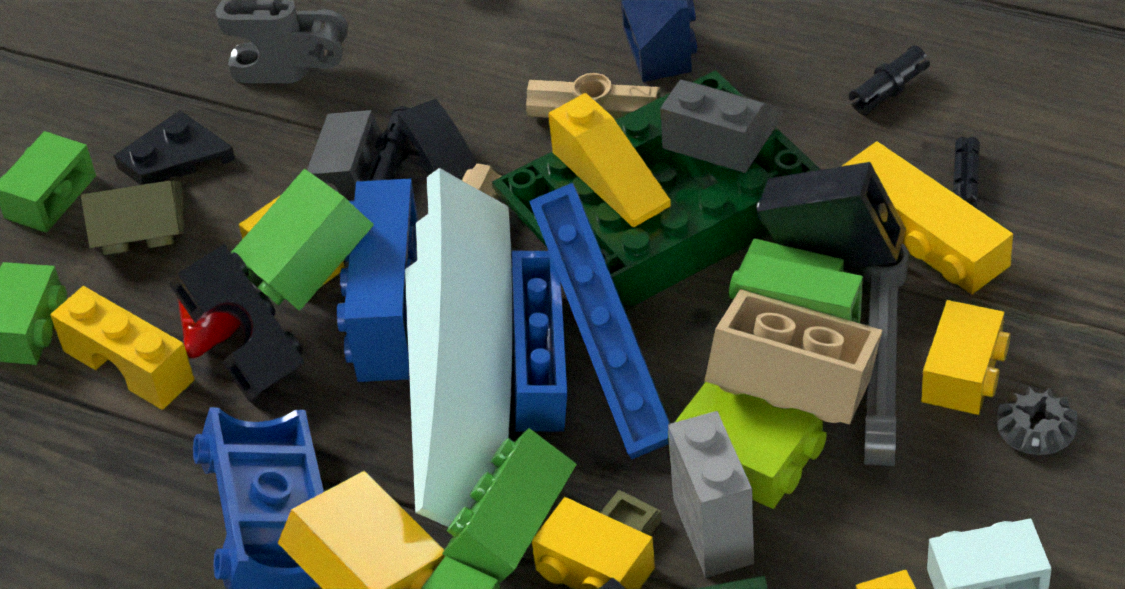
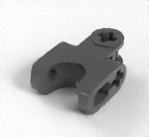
[216,0,348,83]

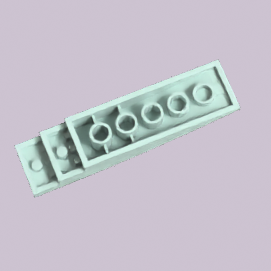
[405,168,512,527]

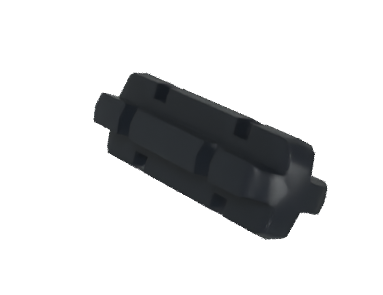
[953,136,980,208]

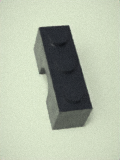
[169,244,305,401]

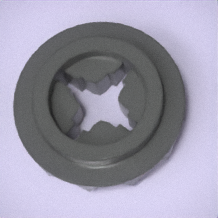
[996,386,1077,455]

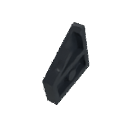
[114,110,235,185]

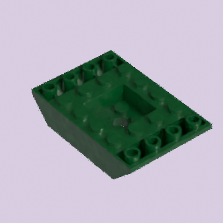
[492,70,821,307]

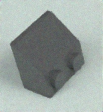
[660,79,783,173]

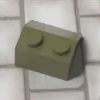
[81,180,184,255]

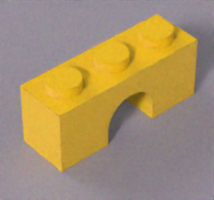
[50,286,195,410]

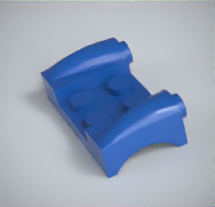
[193,407,324,589]

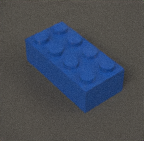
[337,179,419,382]

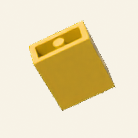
[278,471,445,589]

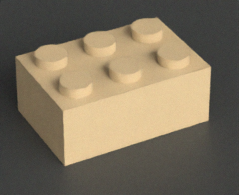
[704,289,883,424]

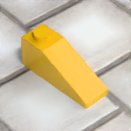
[548,93,671,228]

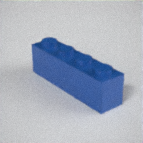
[511,251,567,431]

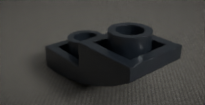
[398,99,476,180]

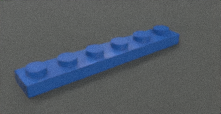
[529,183,670,459]

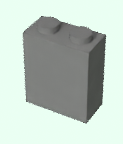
[668,411,754,578]

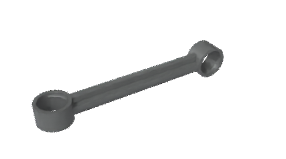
[861,243,909,466]

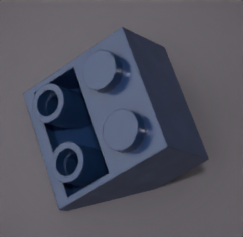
[621,0,697,82]

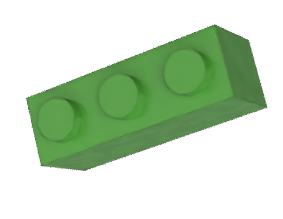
[442,428,577,584]

